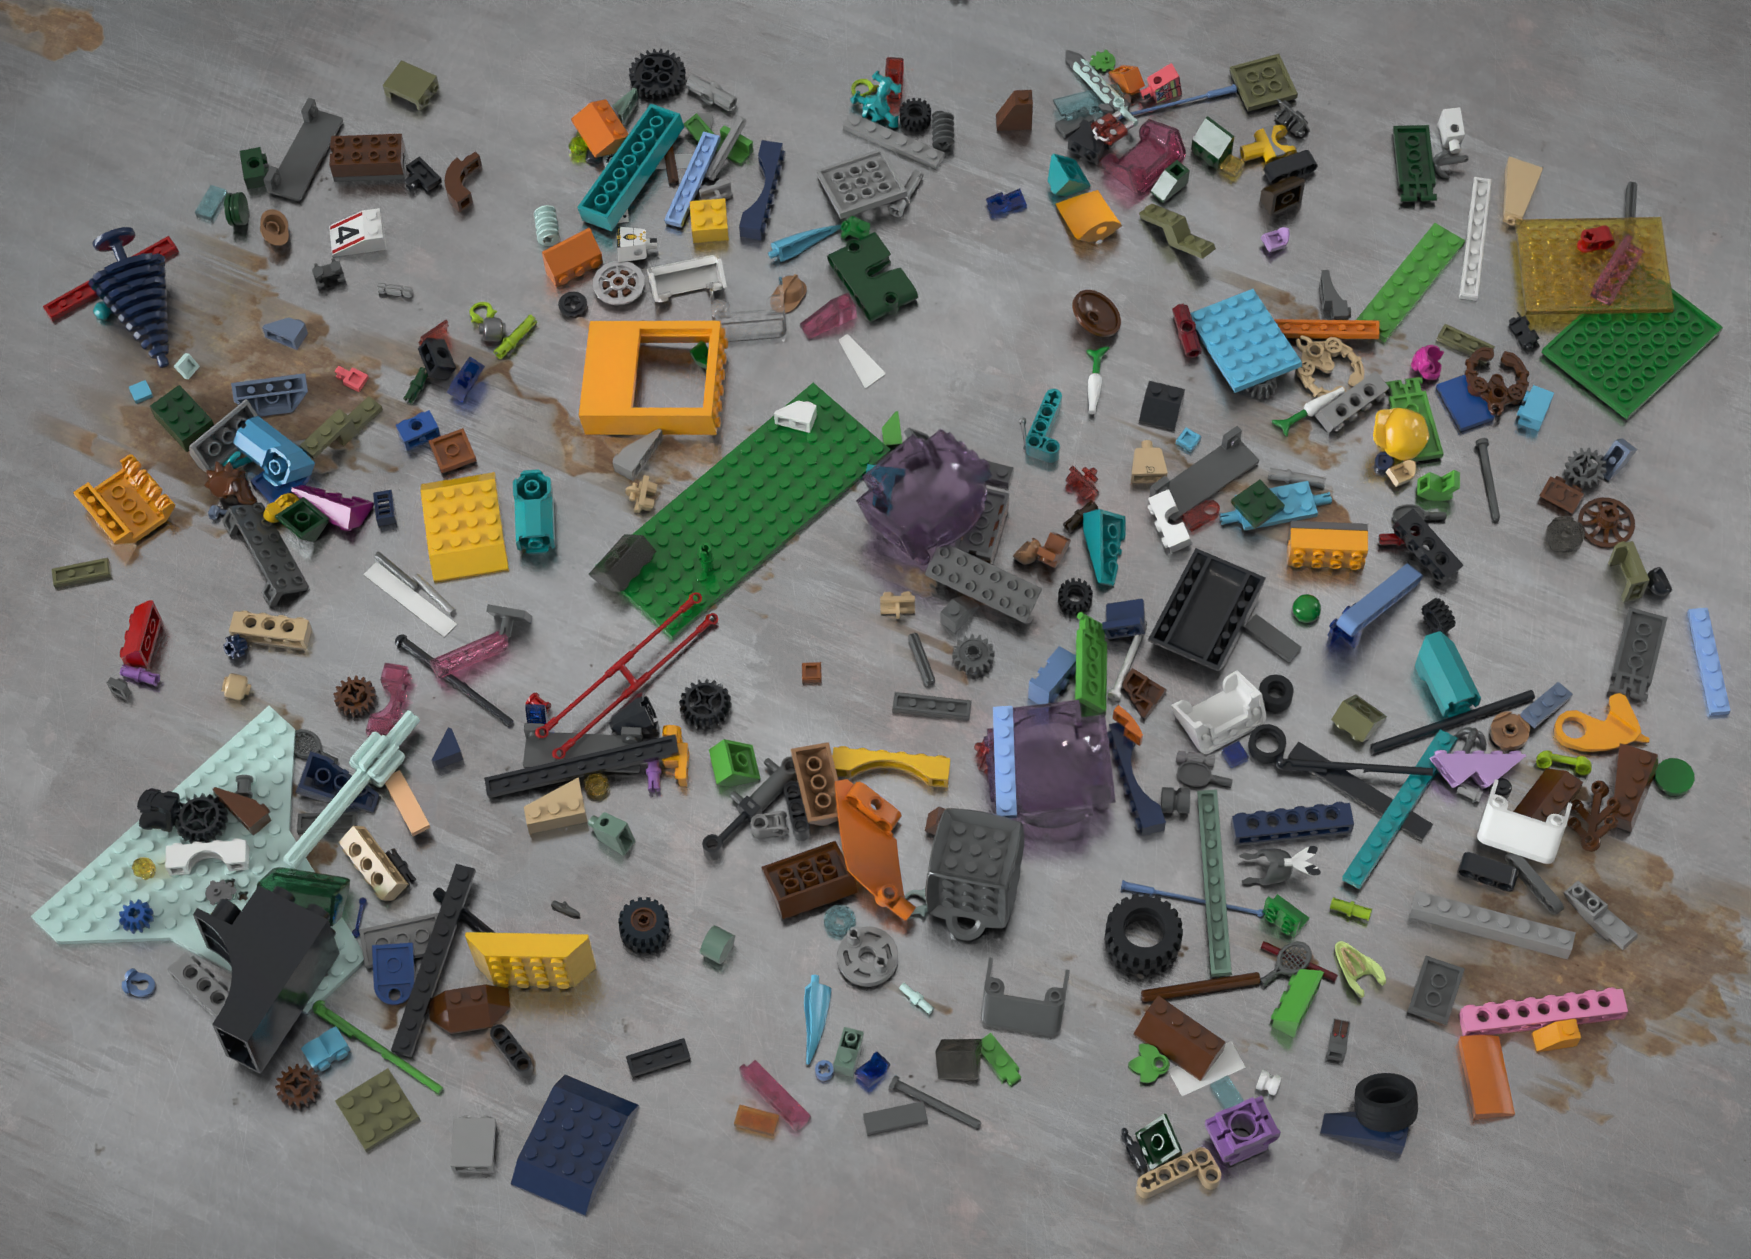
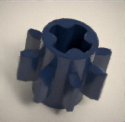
[223,634,248,659]

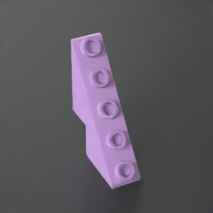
[1429,750,1526,790]

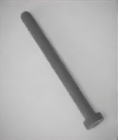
[1475,438,1500,521]
[889,1075,982,1128]

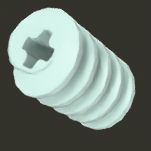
[534,205,560,246]

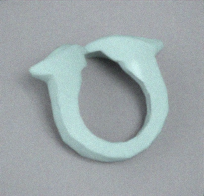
[905,888,928,916]

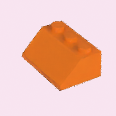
[571,99,629,158]
[542,228,603,287]

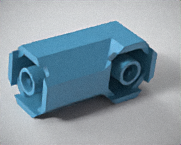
[233,416,315,486]

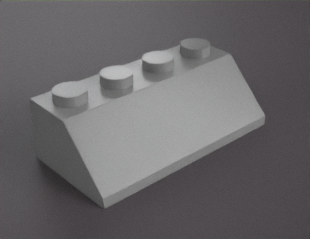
[189,399,258,472]

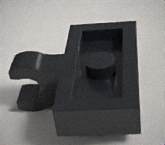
[404,156,442,192]

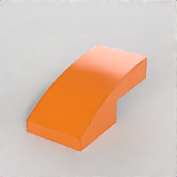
[1113,705,1143,746]

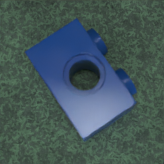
[396,410,441,451]

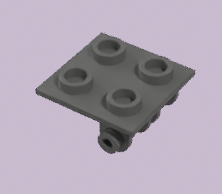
[1274,98,1310,137]

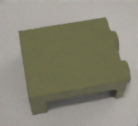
[383,60,439,111]
[1608,541,1649,602]

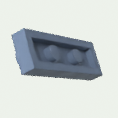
[1520,682,1573,729]

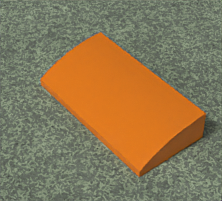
[1458,1035,1515,1120]

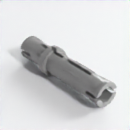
[1268,467,1326,489]

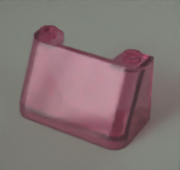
[1101,119,1186,196]

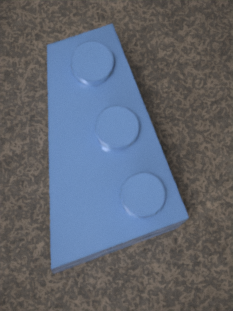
[1028,646,1076,709]

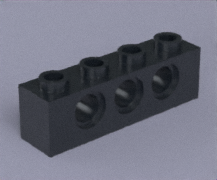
[1392,509,1464,584]

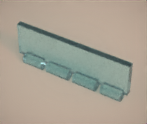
[1053,83,1124,121]

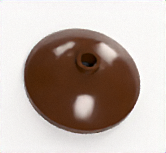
[1072,290,1121,337]

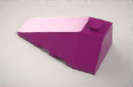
[291,485,374,531]

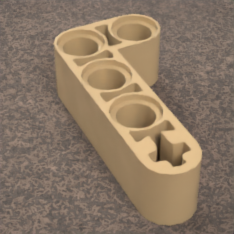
[1136,1147,1221,1199]

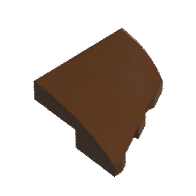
[1122,668,1167,719]

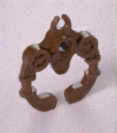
[1464,347,1529,416]

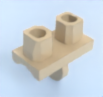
[625,475,657,513]
[880,591,915,619]

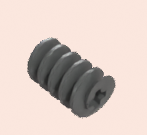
[932,111,955,151]

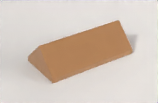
[790,742,838,826]

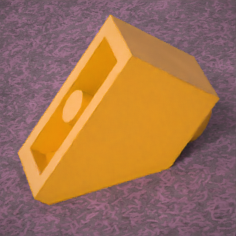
[1532,1019,1581,1052]

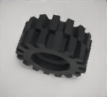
[900,98,931,132]
[1058,578,1093,615]
[1421,598,1456,634]

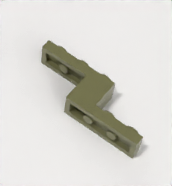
[1139,204,1216,259]
[300,396,383,459]

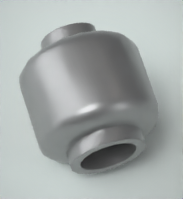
[479,318,506,342]

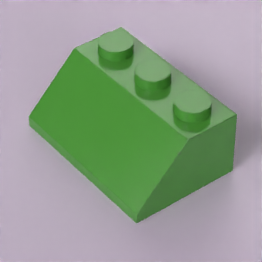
[1271,969,1324,1038]

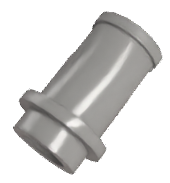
[1457,782,1484,802]

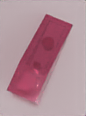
[800,292,857,339]

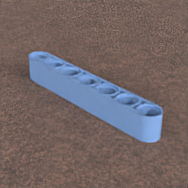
[1336,563,1423,637]

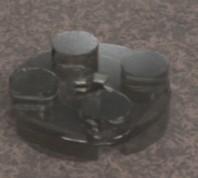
[1545,516,1585,553]

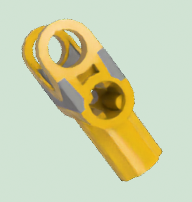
[1240,125,1297,164]

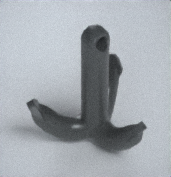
[1433,150,1469,179]
[1454,727,1487,754]

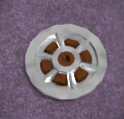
[593,261,645,305]

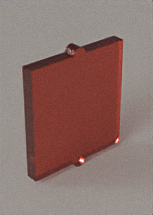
[418,319,449,346]

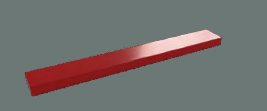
[43,236,178,322]

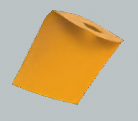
[1055,190,1122,242]

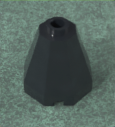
[609,692,659,735]

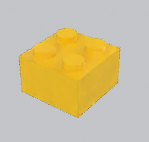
[690,198,729,243]

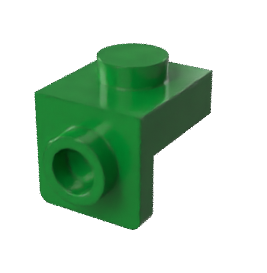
[841,216,870,239]
[690,341,709,369]

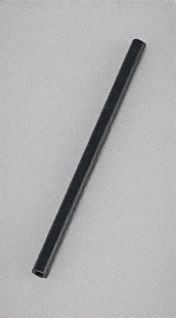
[1370,690,1535,754]

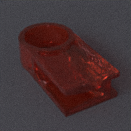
[1182,500,1220,532]

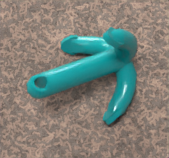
[223,451,253,479]

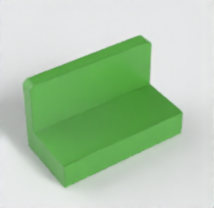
[716,125,754,166]

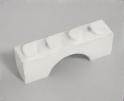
[165,839,249,876]

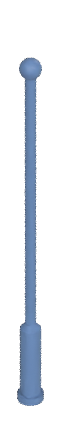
[1118,84,1237,120]
[1121,880,1264,917]

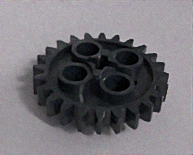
[629,49,686,99]

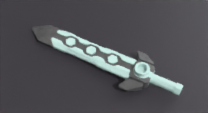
[1065,50,1139,127]

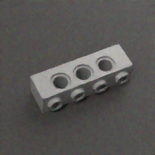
[1315,371,1389,433]
[167,953,229,1018]

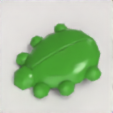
[1090,50,1116,72]

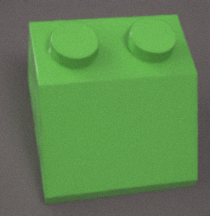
[709,739,761,787]

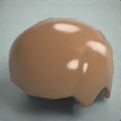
[1013,538,1041,565]

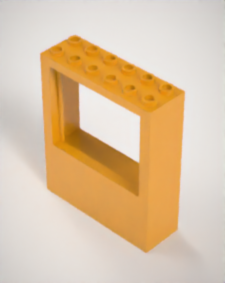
[579,321,728,435]

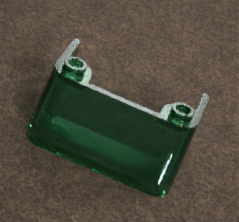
[256,867,350,926]

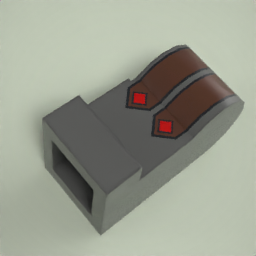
[1326,1018,1350,1060]

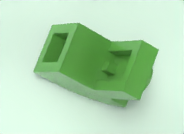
[1417,470,1460,501]

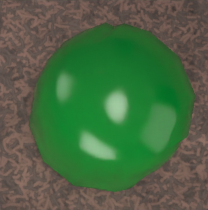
[1292,594,1321,623]

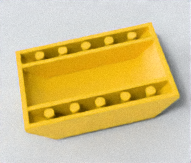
[420,472,509,583]
[465,932,596,989]

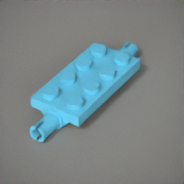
[1219,481,1332,531]

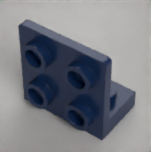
[1102,599,1146,639]

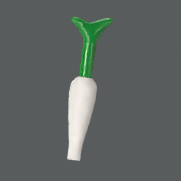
[1086,346,1110,414]
[1272,387,1345,437]

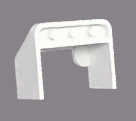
[647,254,727,302]
[1477,779,1572,864]

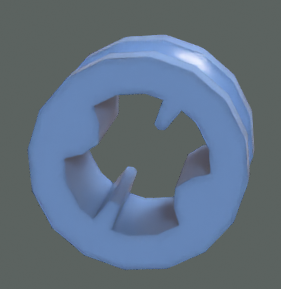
[815,1060,834,1081]

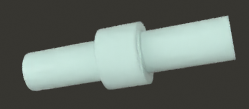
[899,983,935,1015]

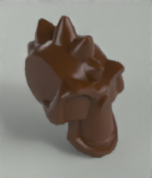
[204,461,257,505]

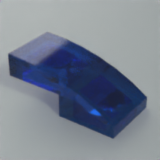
[986,188,1027,214]

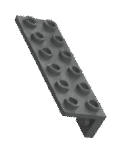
[264,98,343,201]
[1149,426,1259,522]
[222,502,309,607]
[924,541,1042,623]
[523,723,643,773]

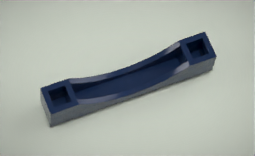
[739,140,786,240]
[1106,722,1166,836]

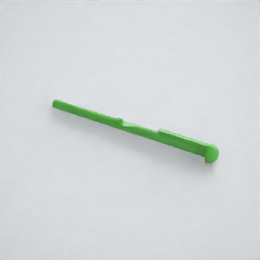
[312,1000,443,1094]

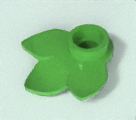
[1128,1044,1170,1083]

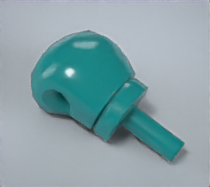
[93,301,112,320]

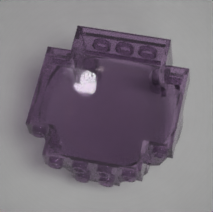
[856,429,992,566]
[984,700,1116,828]

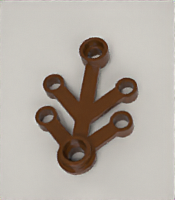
[1567,781,1621,852]

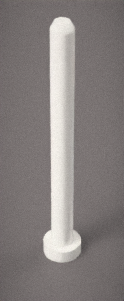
[1107,621,1147,701]

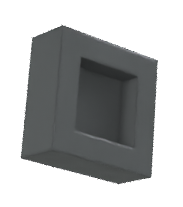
[107,677,131,699]

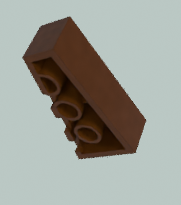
[1612,743,1658,832]

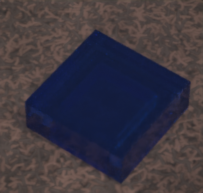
[1222,741,1249,768]

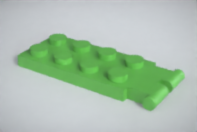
[1385,377,1444,462]
[1075,612,1107,713]

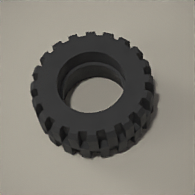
[1105,893,1183,974]

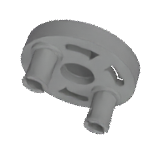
[837,926,898,987]

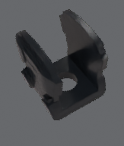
[137,788,181,832]

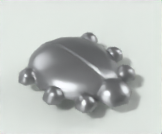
[205,880,237,905]

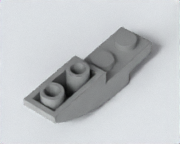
[1564,881,1638,950]

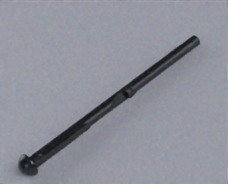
[395,634,514,726]
[1275,755,1433,776]

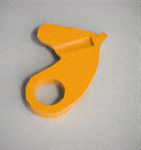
[1553,693,1650,752]

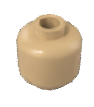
[221,673,251,701]

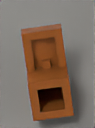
[1036,532,1071,568]

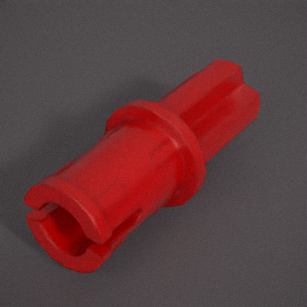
[1378,532,1417,546]

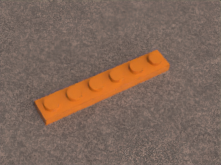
[1274,319,1380,339]

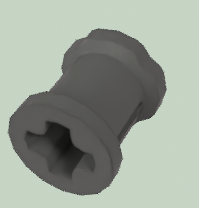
[235,775,253,798]

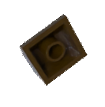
[1260,176,1305,216]

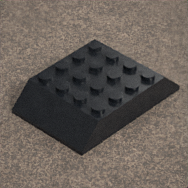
[1148,548,1266,672]

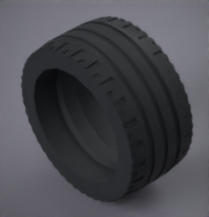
[1354,1073,1418,1132]

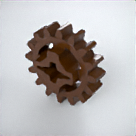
[333,675,377,717]
[275,1064,321,1109]

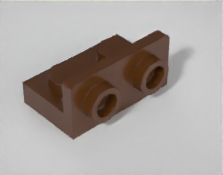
[1539,476,1585,514]

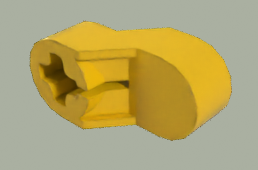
[263,493,299,523]

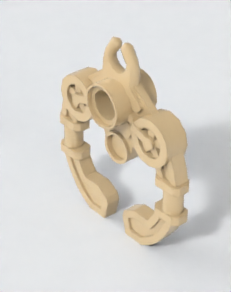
[1295,335,1364,398]

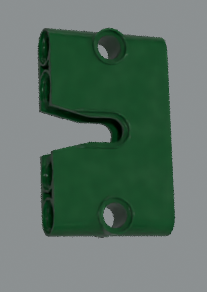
[827,232,918,322]

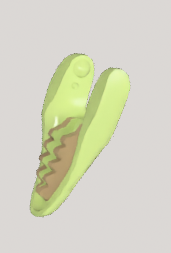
[1335,941,1386,998]

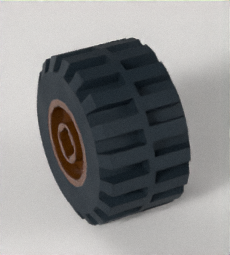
[618,897,669,953]

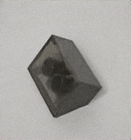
[589,534,657,592]

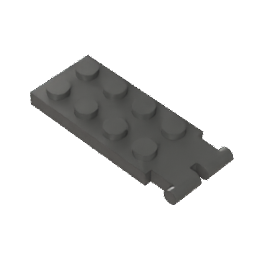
[1608,607,1668,702]

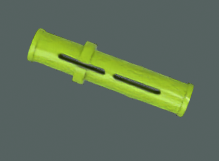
[493,315,538,360]

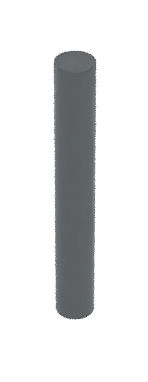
[374,552,419,591]

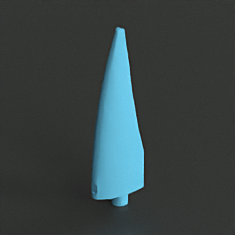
[768,225,841,262]
[804,975,831,1065]

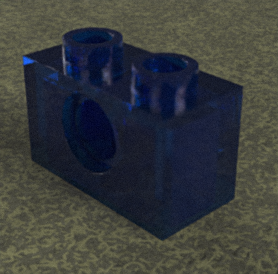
[447,357,485,402]

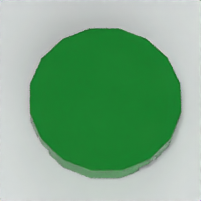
[1654,758,1695,796]

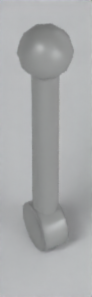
[1019,417,1027,452]

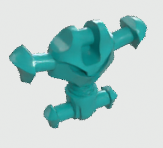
[850,71,902,128]

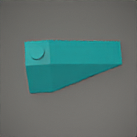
[1083,509,1126,586]

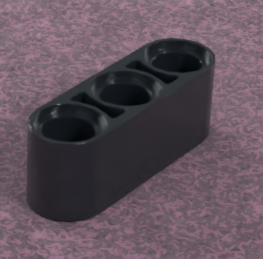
[1263,150,1318,185]
[784,781,810,841]
[1458,852,1519,892]
[490,1024,534,1079]

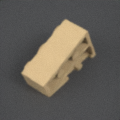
[524,777,587,834]

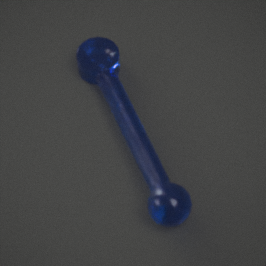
[352,897,367,938]

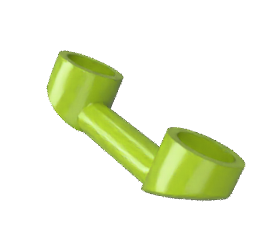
[1536,750,1592,775]

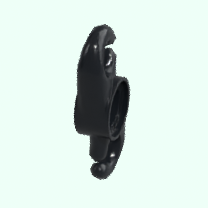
[1121,1128,1148,1174]

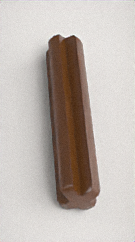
[664,145,679,184]

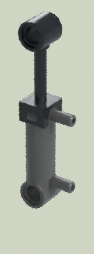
[702,756,798,860]

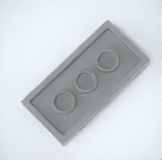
[359,913,439,969]

